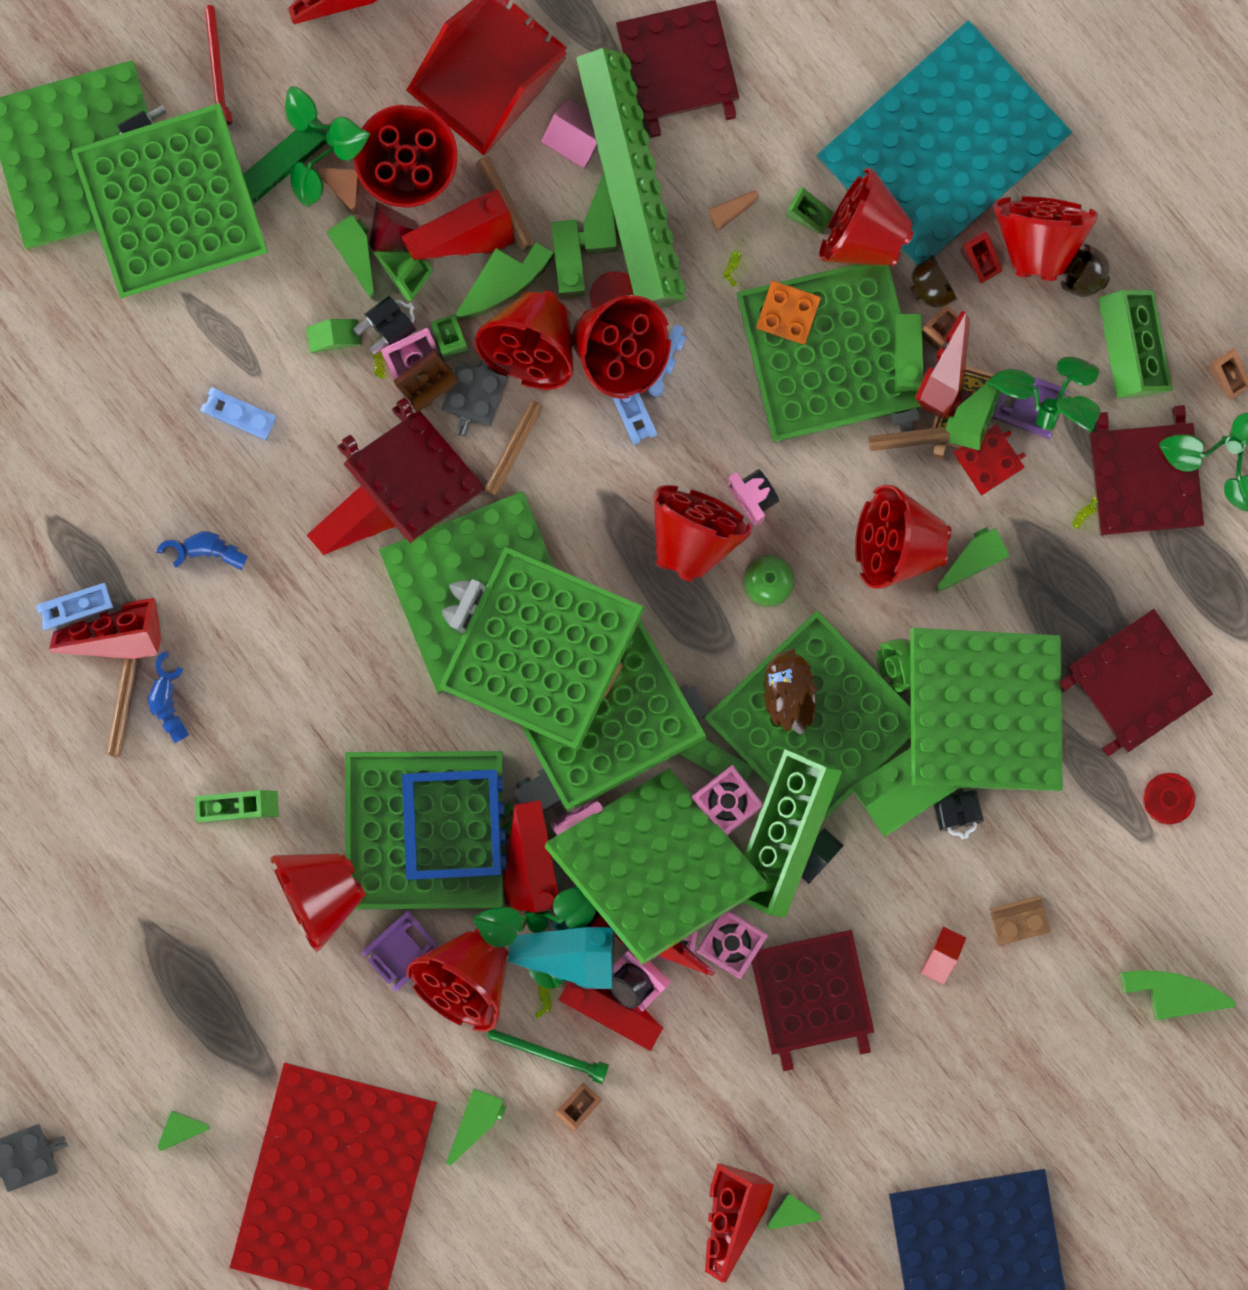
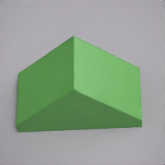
[787,187,834,234]
[431,314,468,360]
[306,319,361,353]
[157,1111,211,1151]
[767,1193,821,1230]

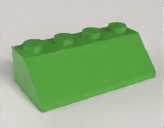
[1098,290,1173,398]
[852,748,958,837]

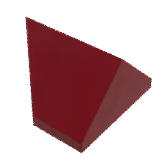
[369,201,419,252]

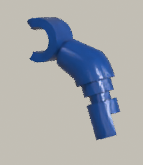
[156,531,248,571]
[147,651,189,743]

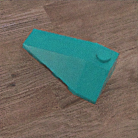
[508,927,615,989]

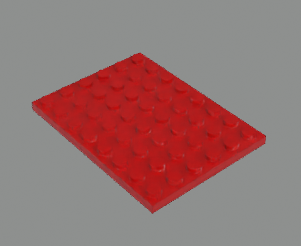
[230,1062,437,1290]

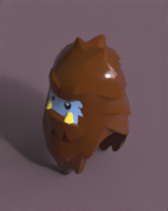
[763,649,818,735]

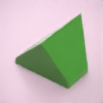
[373,252,433,302]

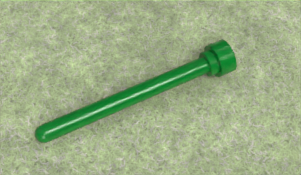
[487,1029,609,1084]

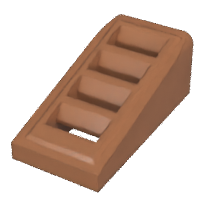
[708,190,759,232]

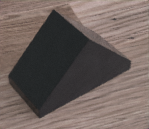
[801,828,844,884]

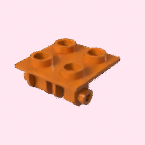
[756,280,821,345]

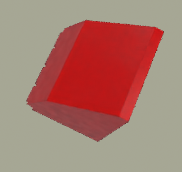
[406,0,567,156]

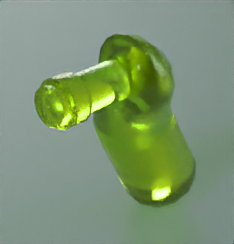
[723,251,741,287]
[370,351,386,379]
[1071,498,1098,529]
[535,984,552,1019]

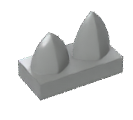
[442,579,486,634]

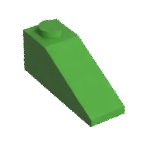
[579,173,617,254]
[327,214,375,299]
[551,219,585,299]
[895,314,923,392]
[946,382,1001,450]
[935,527,1009,593]
[195,790,279,823]
[446,1088,506,1166]

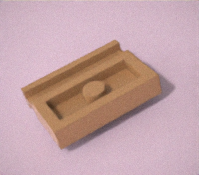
[989,895,1050,946]

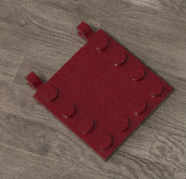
[616,0,740,138]
[337,397,485,544]
[1089,405,1204,536]
[1059,609,1213,757]
[751,930,875,1071]

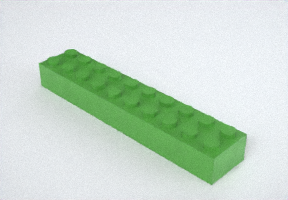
[576,48,686,308]

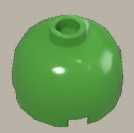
[743,555,795,607]
[876,638,911,692]

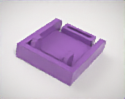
[992,368,1068,439]
[361,911,439,992]

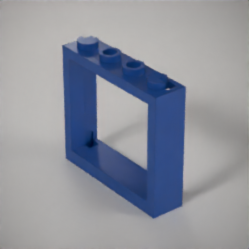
[402,770,507,880]

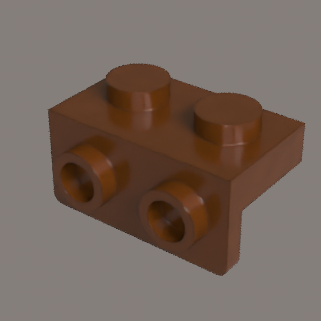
[393,350,458,412]

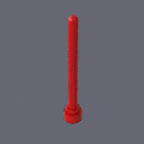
[205,5,233,125]

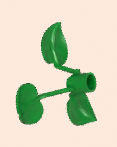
[285,86,370,207]
[987,357,1100,433]
[1160,412,1248,512]
[473,887,596,989]

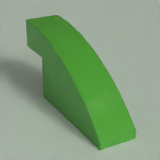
[456,242,554,321]
[1120,970,1236,1020]

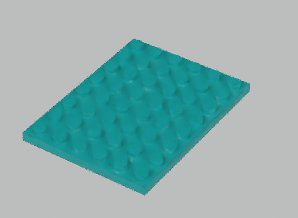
[816,20,1072,265]

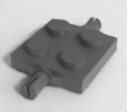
[441,360,508,437]
[0,1123,68,1192]

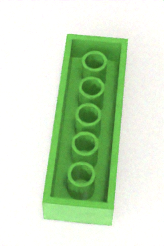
[743,749,842,918]

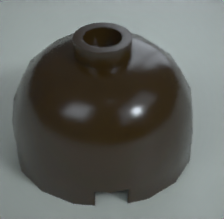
[1061,244,1110,297]
[910,254,957,308]

